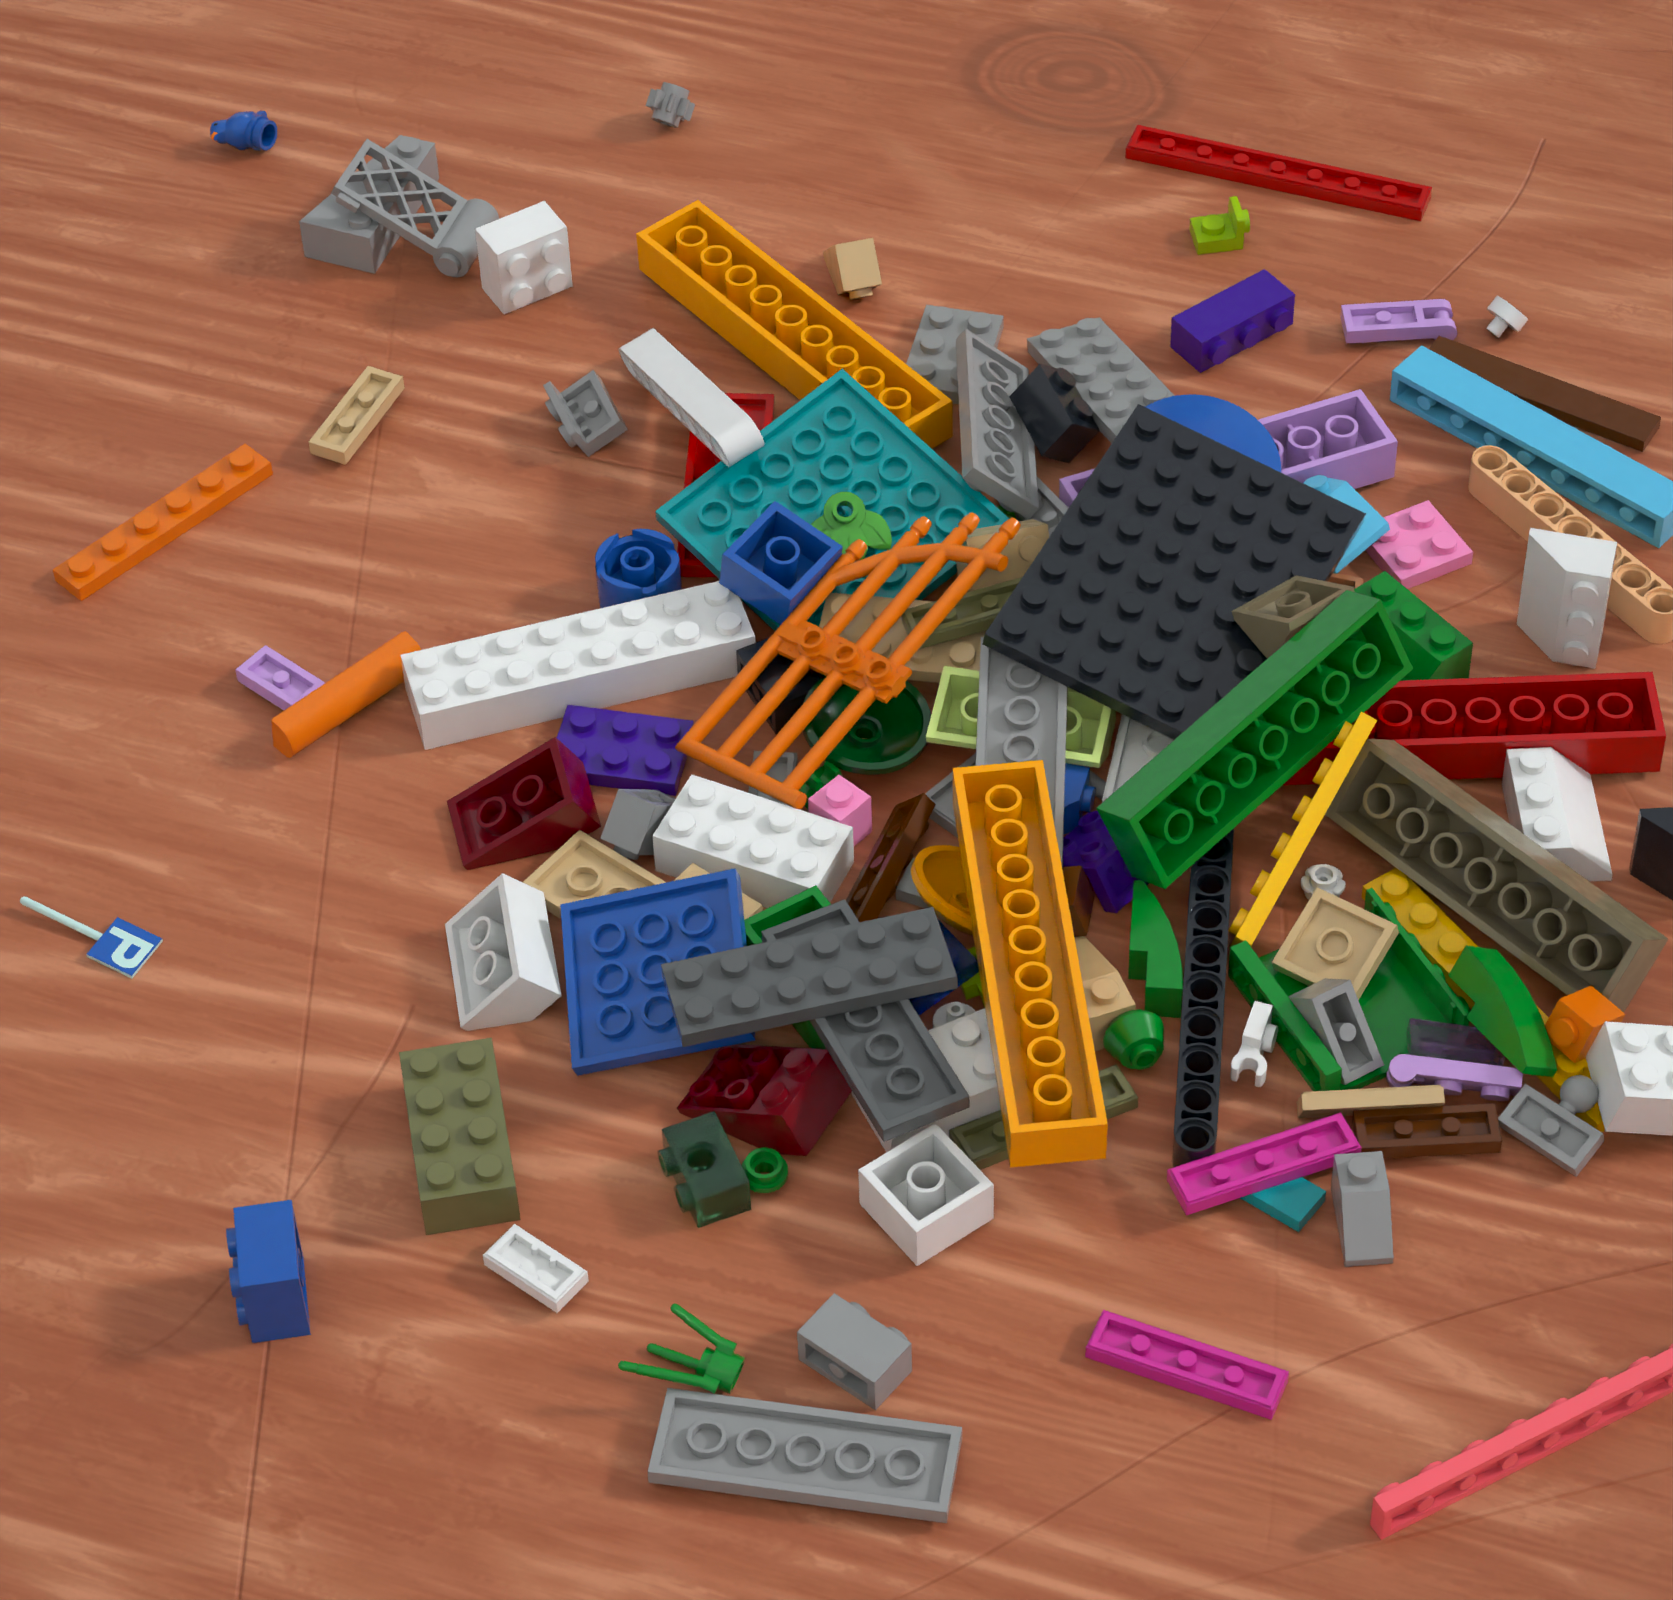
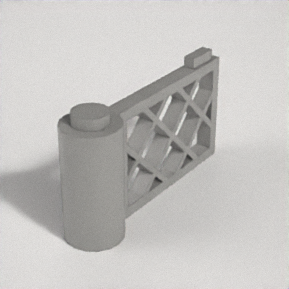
[331,139,499,278]

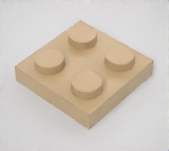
[1272,887,1399,1000]

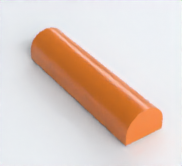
[271,631,422,758]

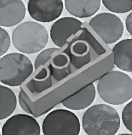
[299,135,439,274]

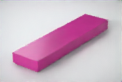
[1166,1112,1362,1216]
[1085,1310,1289,1420]

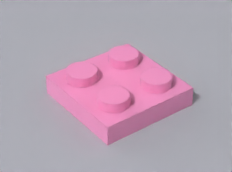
[1365,500,1473,589]

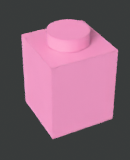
[808,775,872,846]

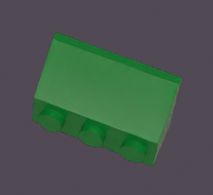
[1354,571,1473,681]

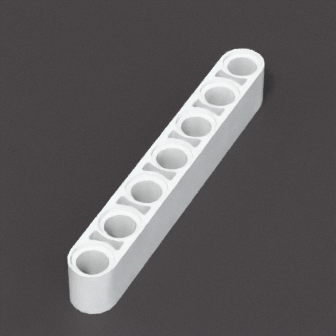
[618,328,765,467]

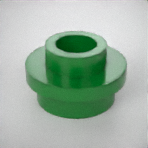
[741,1147,788,1193]

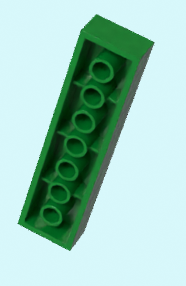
[1096,590,1413,889]

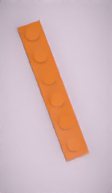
[53,444,273,601]

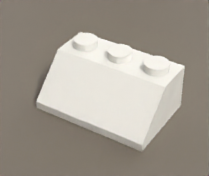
[1517,528,1617,669]
[1502,747,1612,882]
[445,873,562,1031]

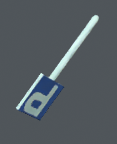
[20,896,163,979]

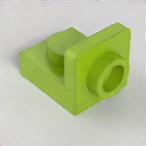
[1189,196,1250,255]

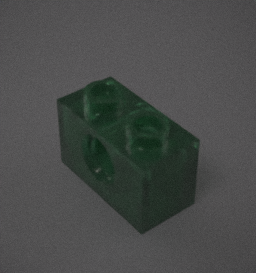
[657,1111,751,1228]

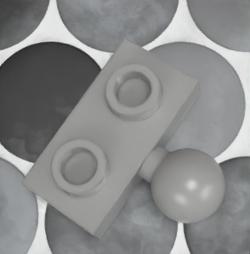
[1498,1075,1605,1177]

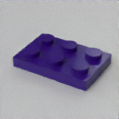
[557,705,694,796]

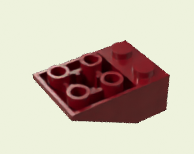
[677,1044,852,1156]

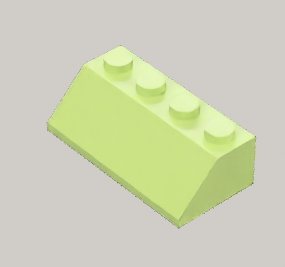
[926,666,1116,768]

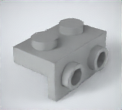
[543,370,628,457]

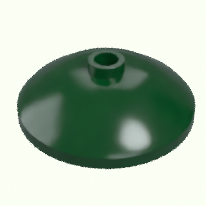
[803,676,931,775]

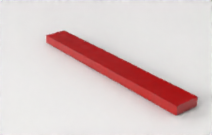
[1125,125,1432,221]

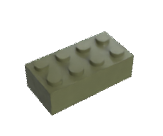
[399,1038,521,1235]

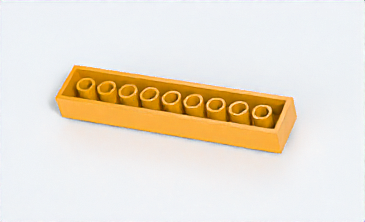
[636,200,953,448]
[953,760,1108,1168]

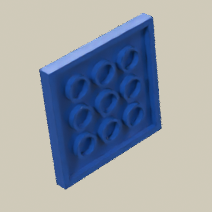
[560,868,756,1076]

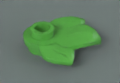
[811,492,892,560]

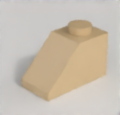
[823,238,882,300]

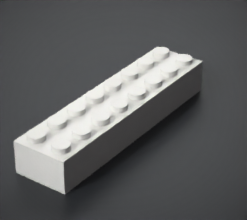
[400,581,756,750]

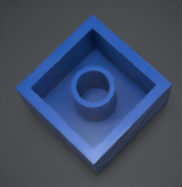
[719,501,843,625]
[226,1200,311,1343]

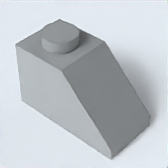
[600,789,676,860]
[1288,978,1384,1085]
[1331,1151,1394,1267]

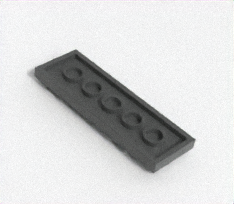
[761,899,970,1142]
[661,907,958,1047]

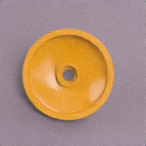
[911,845,973,935]

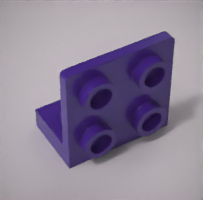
[1063,811,1149,913]

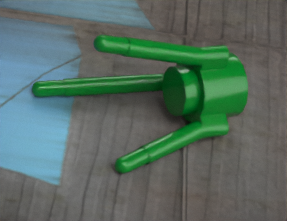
[618,1304,745,1394]

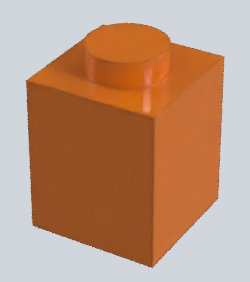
[1545,985,1626,1063]

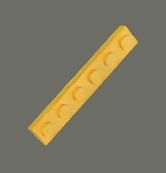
[1228,711,1377,949]

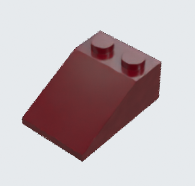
[447,737,601,870]

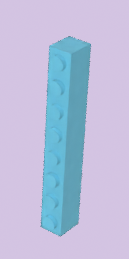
[1390,345,1673,548]

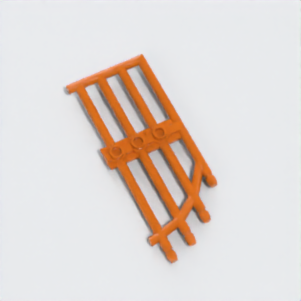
[675,512,1021,810]

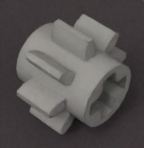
[645,82,695,128]

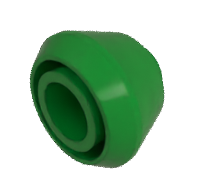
[1103,1009,1164,1070]

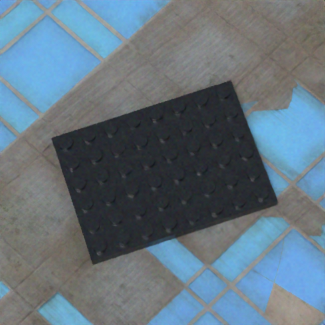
[983,404,1366,740]

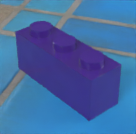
[1170,269,1295,373]

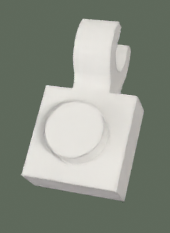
[1230,1001,1278,1087]

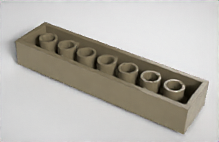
[1325,739,1668,1012]

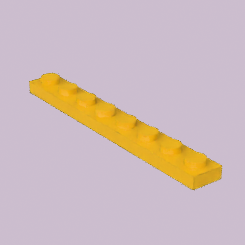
[1361,868,1605,1132]

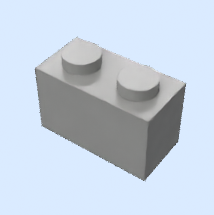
[797,1293,912,1411]

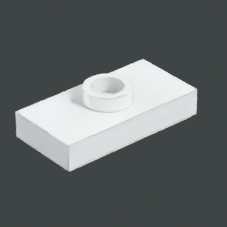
[483,1224,589,1313]

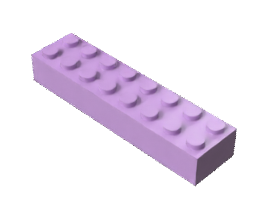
[1059,389,1398,508]

